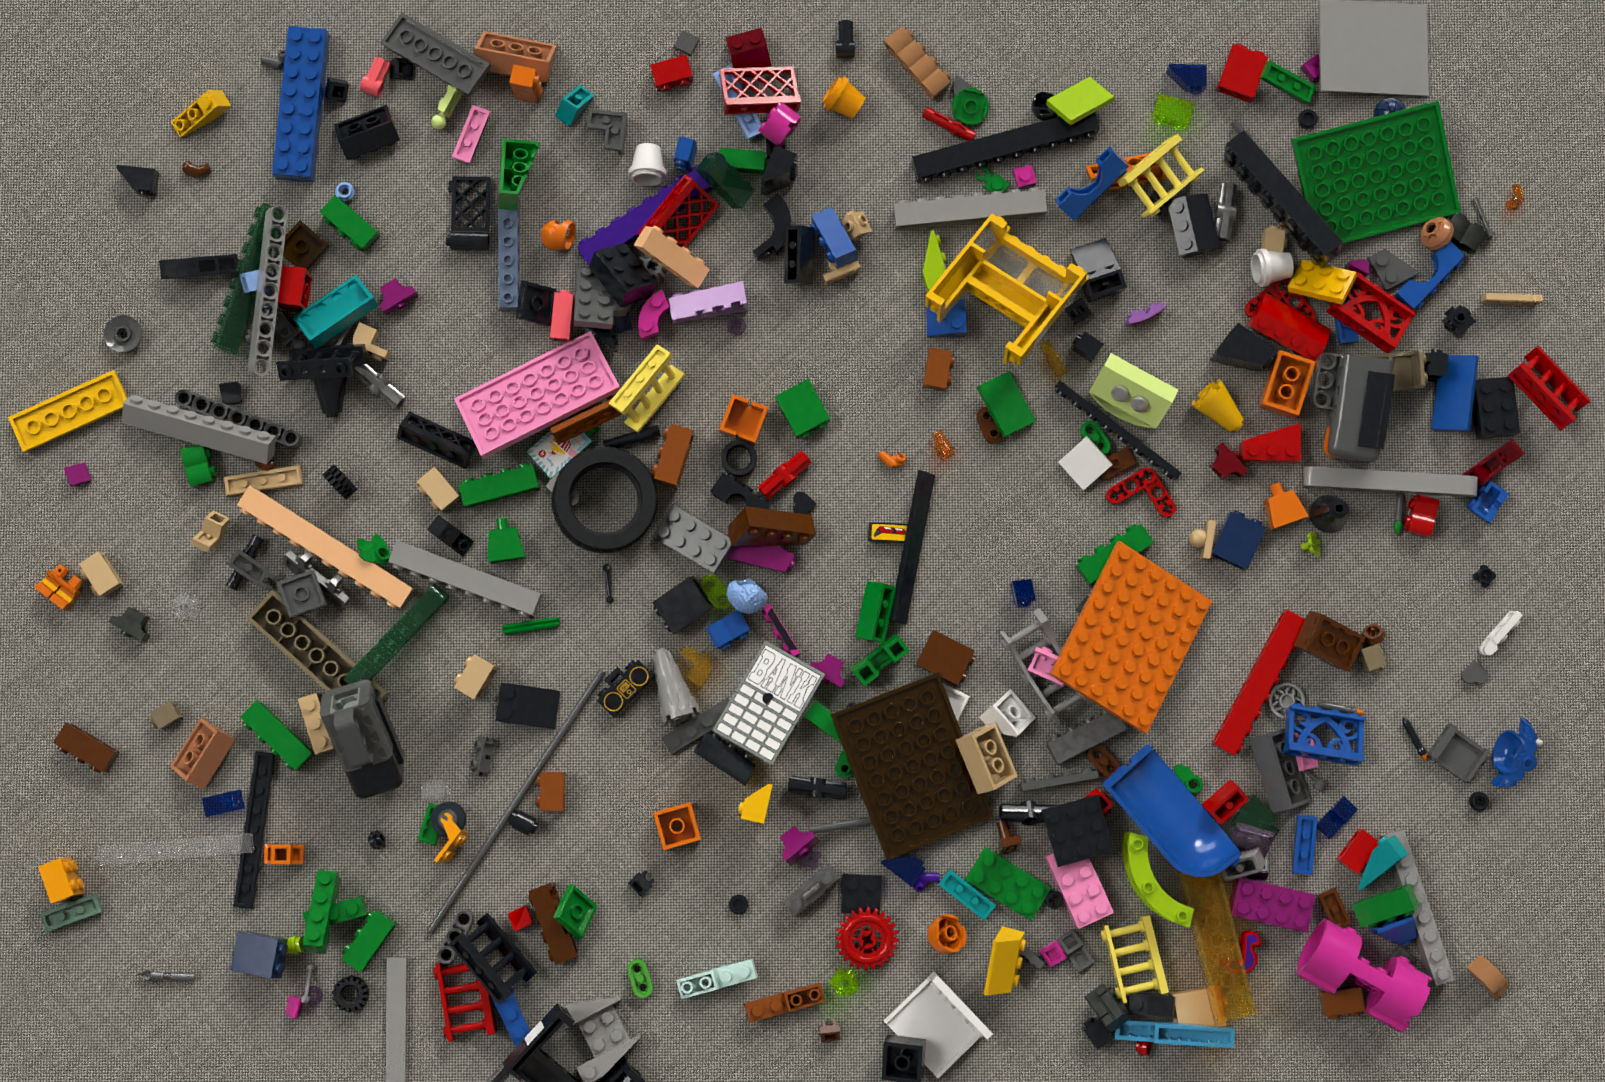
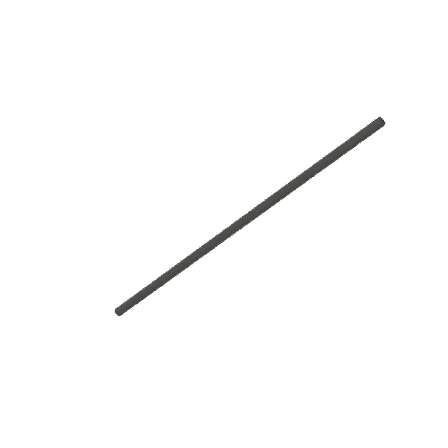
[427,669,606,934]

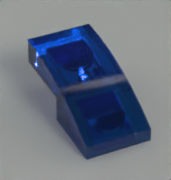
[202,789,245,817]
[1317,796,1358,839]

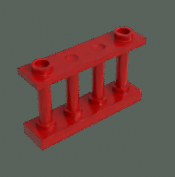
[1507,346,1591,431]
[433,958,497,1042]

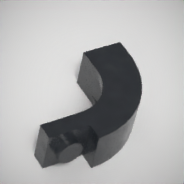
[753,193,791,261]

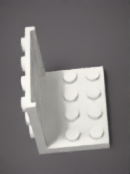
[883,971,993,1078]

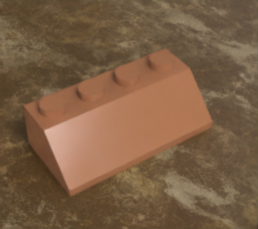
[474,31,557,82]

